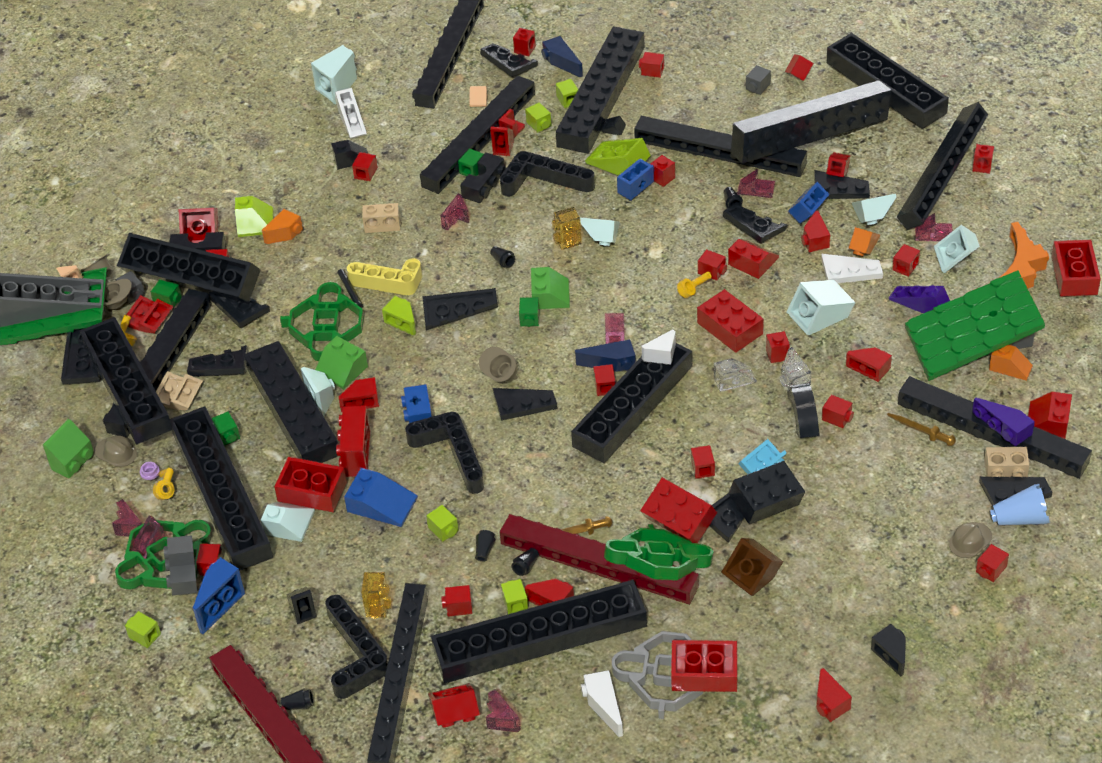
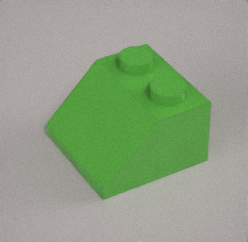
[531,267,570,309]
[315,336,368,390]
[43,419,94,479]

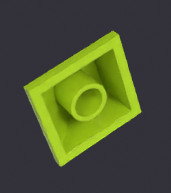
[235,196,273,237]

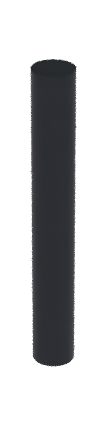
[337,269,363,308]

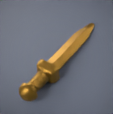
[887,413,956,446]
[561,516,612,535]

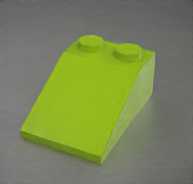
[585,138,651,176]

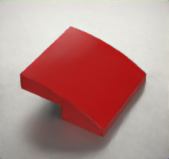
[126,295,173,334]

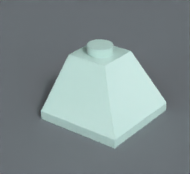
[852,194,896,225]
[579,218,620,246]
[934,225,980,273]
[301,367,335,417]
[261,502,315,542]

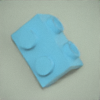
[738,439,787,474]

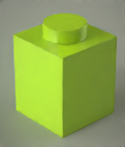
[556,79,578,108]
[525,102,552,133]
[426,505,459,542]
[501,579,528,614]
[125,611,161,648]

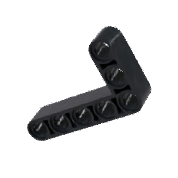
[500,151,595,197]
[405,412,484,494]
[325,595,388,699]

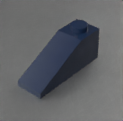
[541,36,583,77]
[575,339,636,372]

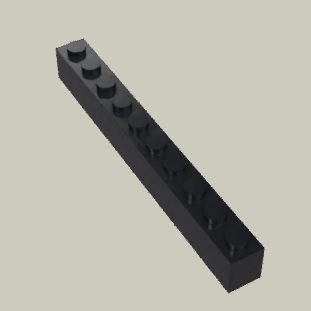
[412,0,484,109]
[420,75,535,194]
[897,102,988,230]
[634,116,807,177]
[103,289,211,438]
[898,376,1092,479]
[367,583,428,763]

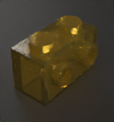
[552,207,582,250]
[361,572,392,618]

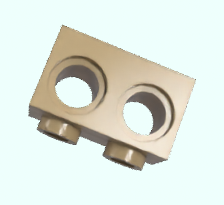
[362,203,400,233]
[984,447,1029,477]

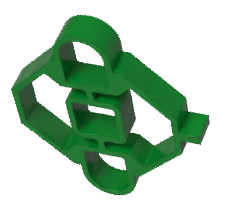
[280,282,364,361]
[115,519,211,590]
[604,524,714,580]

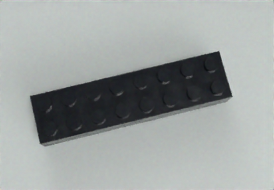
[826,33,949,129]
[117,233,261,304]
[80,317,173,445]
[571,335,693,463]
[244,341,338,463]

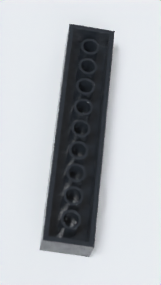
[556,26,645,154]
[731,81,891,163]
[170,406,273,571]
[431,580,647,684]

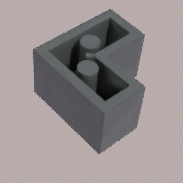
[163,535,197,596]

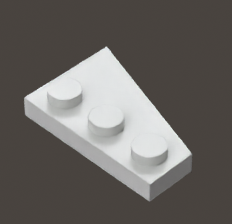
[821,254,883,283]

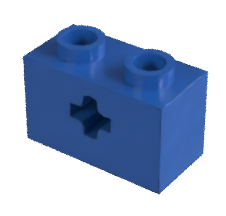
[617,159,654,200]
[788,182,829,224]
[401,384,432,423]

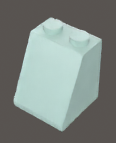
[311,45,357,104]
[787,280,855,335]

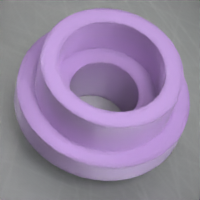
[140,462,160,480]

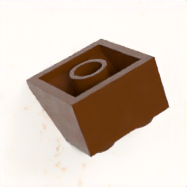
[721,538,784,596]

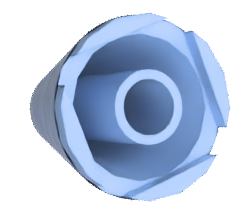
[990,484,1050,525]

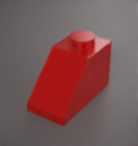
[490,127,514,156]
[801,211,830,252]
[846,347,892,382]
[339,377,379,412]
[525,579,574,606]
[816,668,852,722]

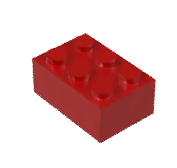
[1051,240,1101,296]
[697,289,764,353]
[336,406,371,477]
[274,457,347,513]
[640,477,717,543]
[671,640,737,692]

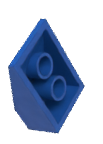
[344,468,418,527]
[193,557,245,634]

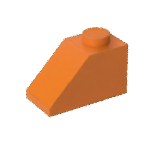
[262,209,303,244]
[849,227,880,256]
[989,345,1033,381]

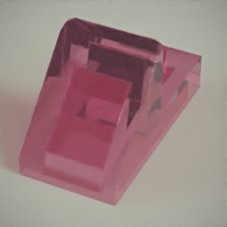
[737,169,775,198]
[440,193,469,230]
[915,213,953,241]
[605,313,625,344]
[112,499,146,538]
[132,515,165,559]
[486,689,521,732]

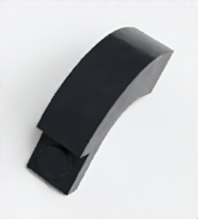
[787,383,820,438]

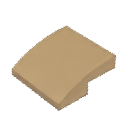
[156,371,203,410]

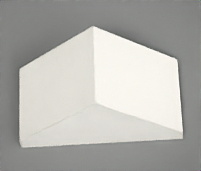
[641,330,676,364]

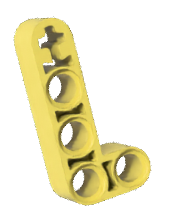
[347,258,422,295]

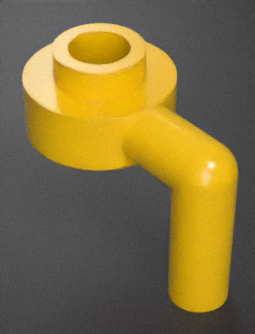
[677,272,712,298]
[120,315,137,346]
[153,468,174,500]

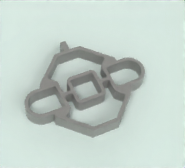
[612,631,703,719]

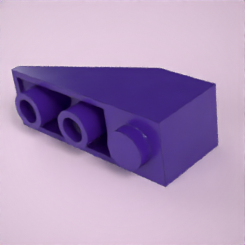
[889,285,950,313]
[972,397,1035,446]

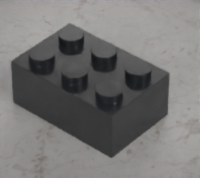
[728,461,805,524]

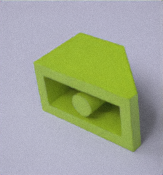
[382,296,416,336]

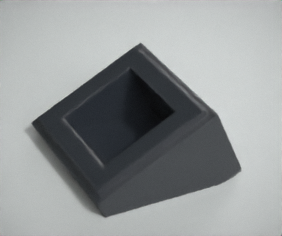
[601,116,626,135]

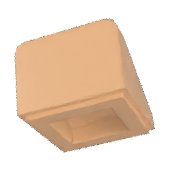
[470,86,488,107]
[56,265,83,278]

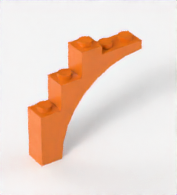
[976,222,1049,289]

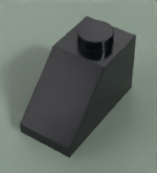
[331,140,368,170]
[286,587,317,625]
[871,624,906,677]

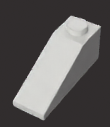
[335,88,367,139]
[581,671,623,737]

